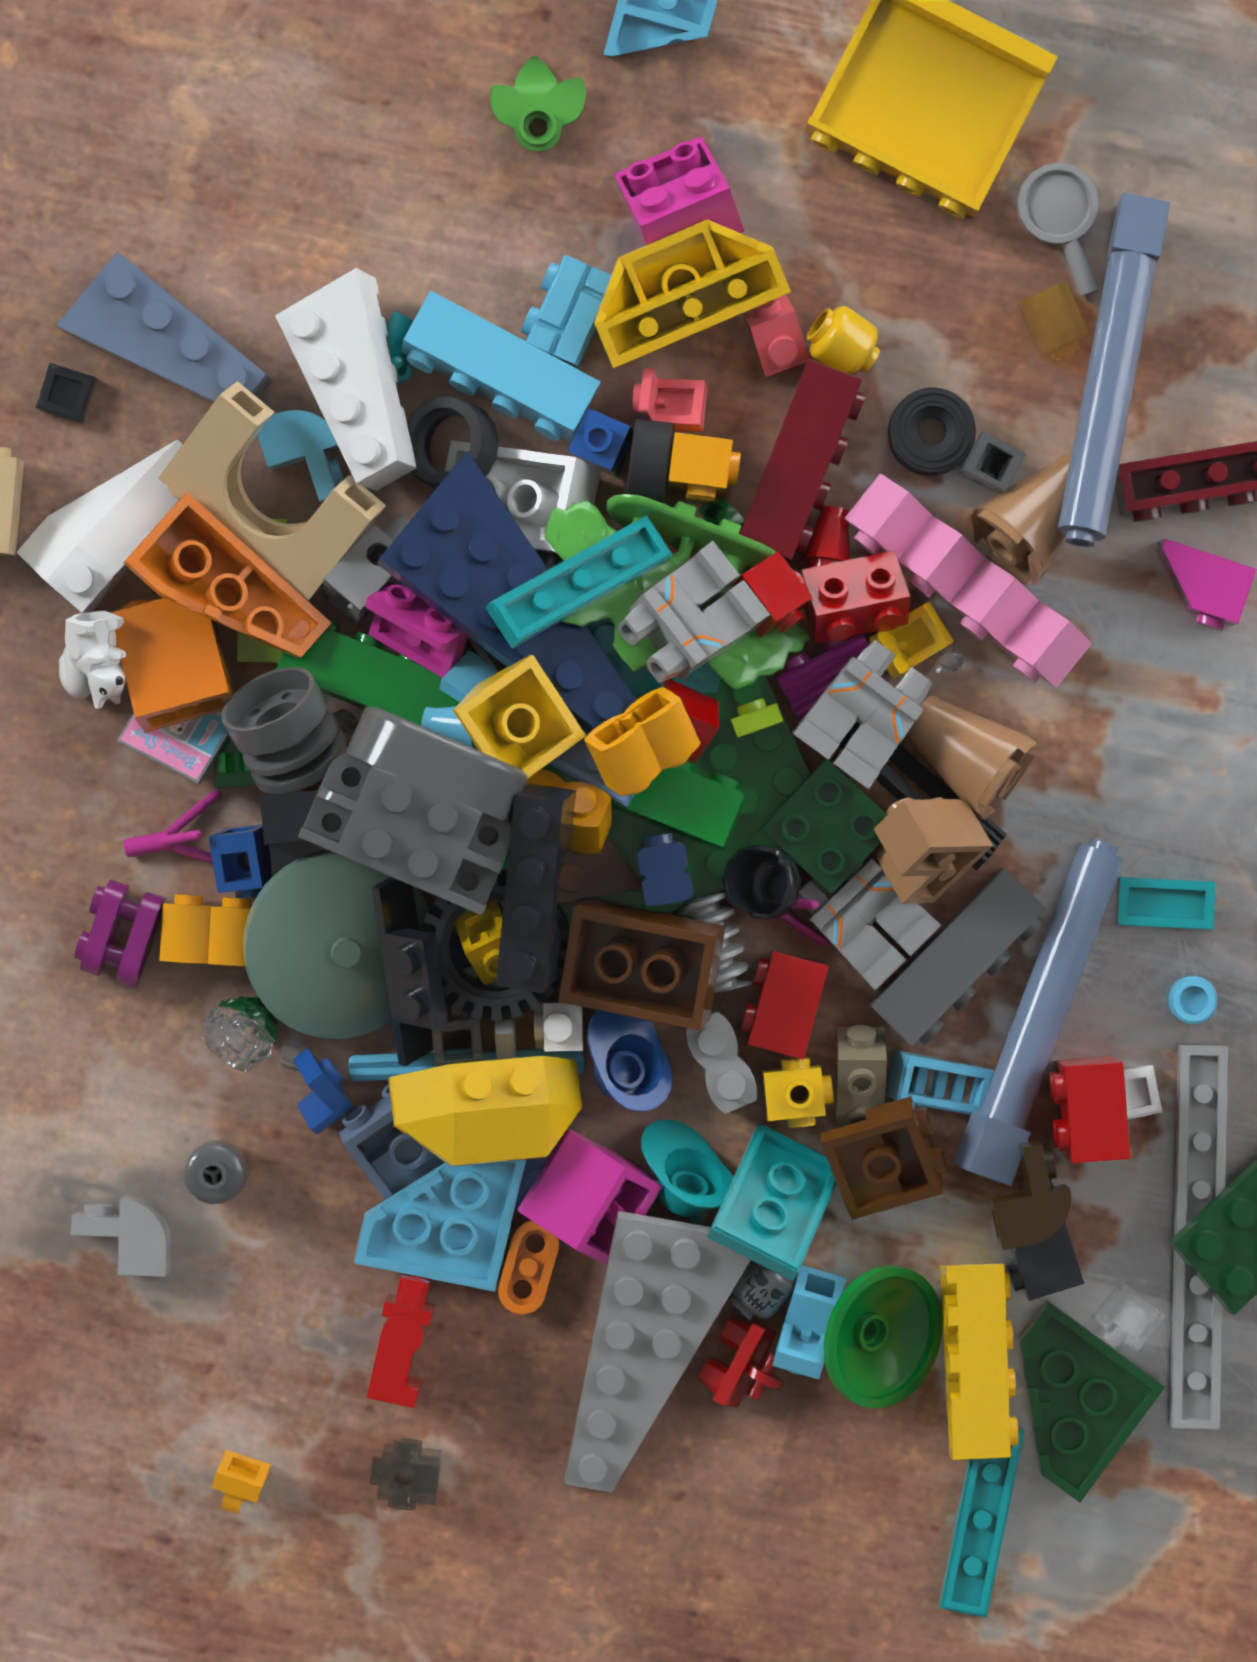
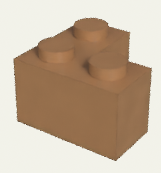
[874,797,993,904]

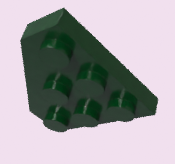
[1019,1300,1165,1503]

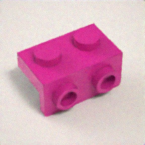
[365,581,468,678]

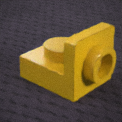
[455,900,503,985]

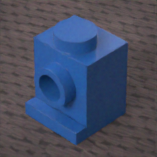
[208,824,272,898]

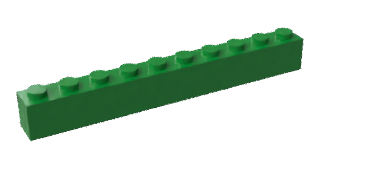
[276,620,746,852]

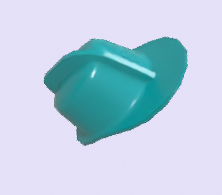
[641,1119,733,1224]

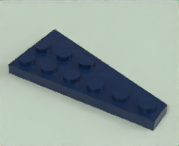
[377,451,636,732]

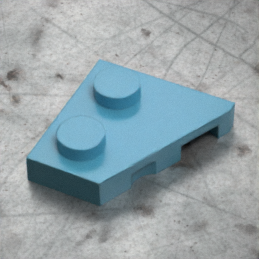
[603,0,718,57]

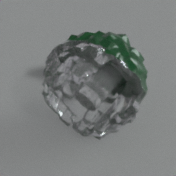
[203,996,278,1073]

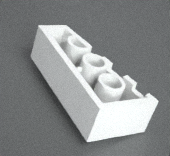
[275,268,417,491]

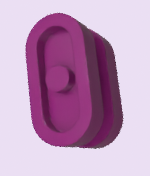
[74,880,166,988]

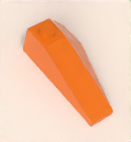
[123,492,331,659]

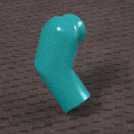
[386,310,413,383]

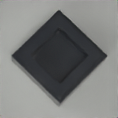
[35,363,97,424]

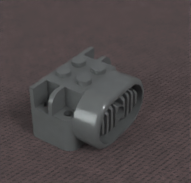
[298,706,528,915]

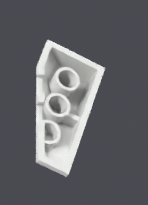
[16,440,183,613]

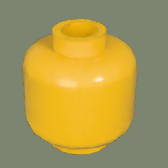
[806,306,880,375]

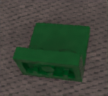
[763,758,887,893]

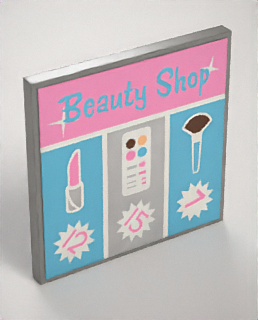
[117,712,229,785]

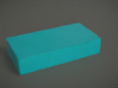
[1116,877,1216,930]

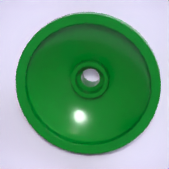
[824,1265,943,1408]

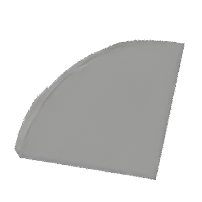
[495,1018,516,1060]

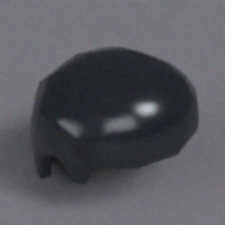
[723,845,802,920]

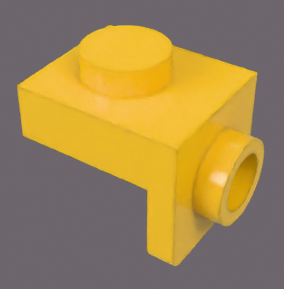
[869,601,954,678]

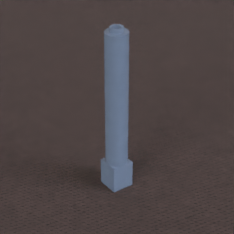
[1057,192,1170,547]
[953,838,1124,1186]

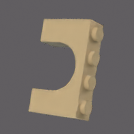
[158,381,386,601]

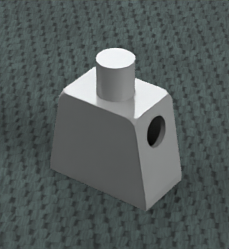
[321,515,410,626]

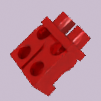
[367,1273,436,1408]

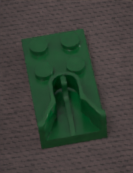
[1168,1159,1257,1315]

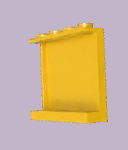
[805,0,1058,219]

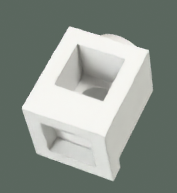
[534,1000,584,1052]

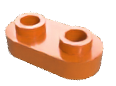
[498,1220,559,1315]

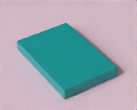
[706,1122,837,1281]

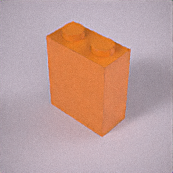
[111,598,234,733]

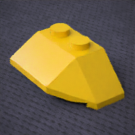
[594,219,791,368]
[388,1056,582,1167]

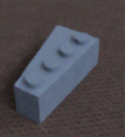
[56,251,271,403]

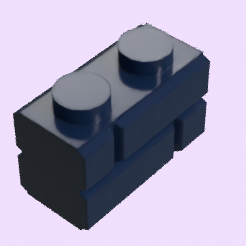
[636,833,693,907]

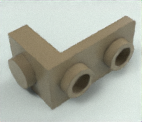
[835,1025,887,1129]

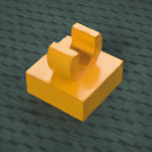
[211,1449,271,1514]

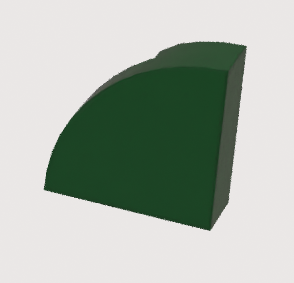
[699,497,745,534]

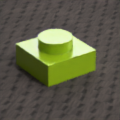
[730,698,783,738]

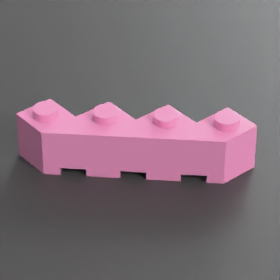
[844,473,1092,688]

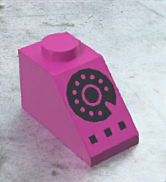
[1156,539,1257,631]

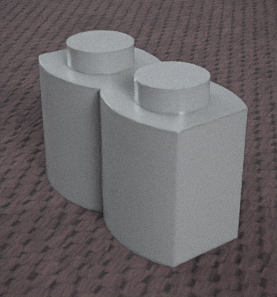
[686,1009,757,1114]

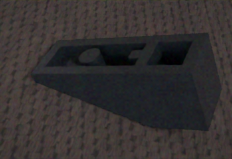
[1006,1171,1085,1301]

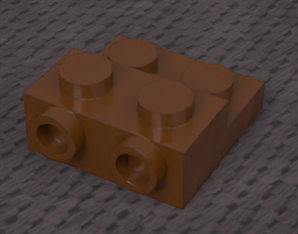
[820,1096,948,1220]

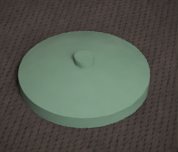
[243,850,429,1039]

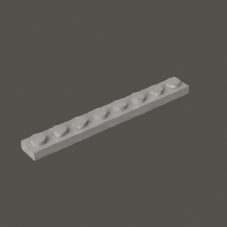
[1170,1045,1229,1430]

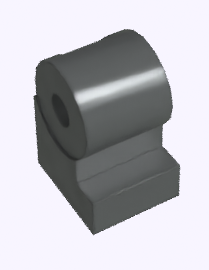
[961,431,1026,493]

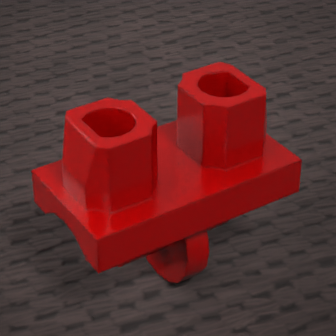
[698,1318,784,1408]

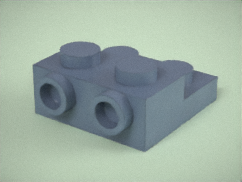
[338,1084,445,1200]

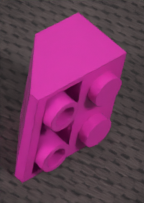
[614,136,745,246]
[518,1128,663,1265]

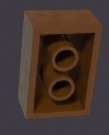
[558,897,726,1031]

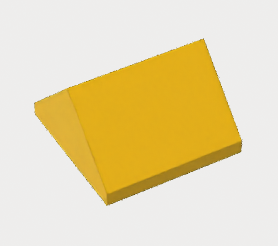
[452,655,586,778]

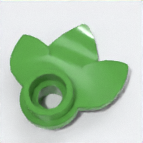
[490,56,586,152]

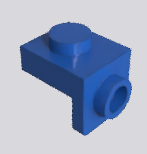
[293,1048,354,1134]

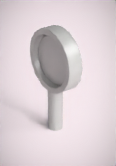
[1016,162,1099,297]

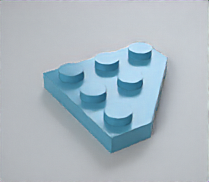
[354,1160,526,1292]

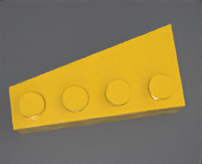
[939,1263,1018,1460]

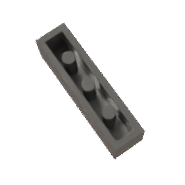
[868,867,1046,1046]

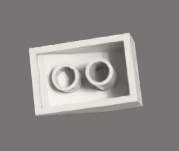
[445,440,601,555]

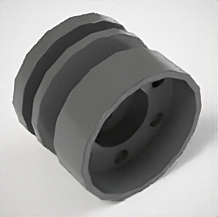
[221,667,347,795]

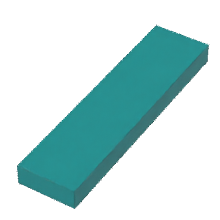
[486,515,673,649]
[939,1427,1025,1618]

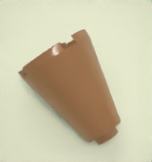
[966,455,1071,585]
[905,695,1040,821]

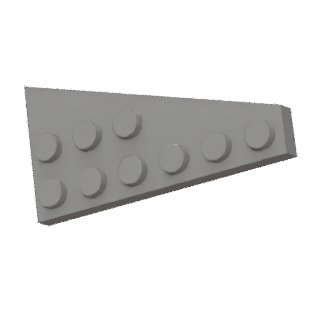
[565,1211,750,1493]

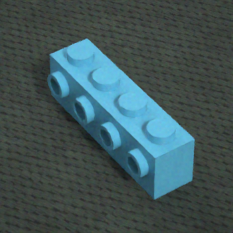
[401,290,601,442]

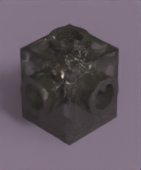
[370,1438,442,1510]

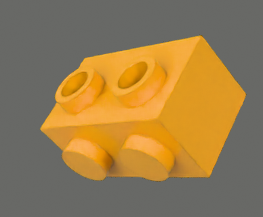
[668,432,741,502]

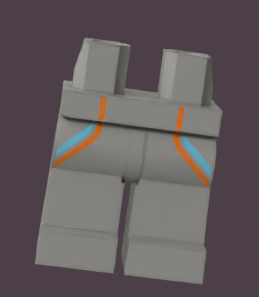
[617,541,771,683]
[792,640,932,789]
[798,857,941,990]

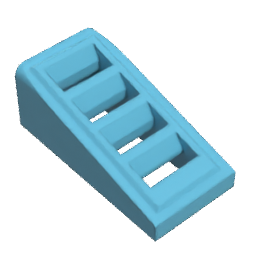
[885,1050,994,1115]

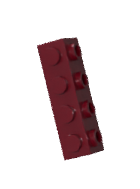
[740,358,866,562]
[1115,441,1257,522]

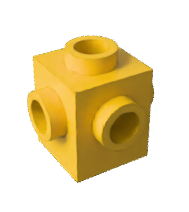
[762,1057,833,1128]

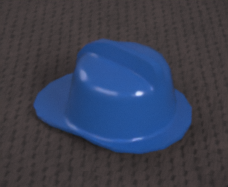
[587,1010,673,1112]

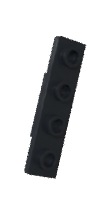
[372,877,448,1066]

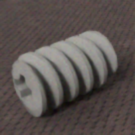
[674,891,752,993]

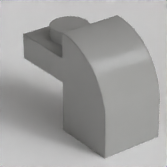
[70,1194,172,1277]

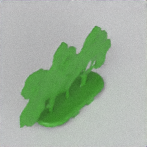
[544,494,810,689]

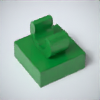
[213,739,256,788]

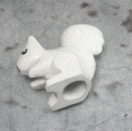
[59,611,126,709]

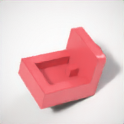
[742,294,810,377]
[633,368,708,432]

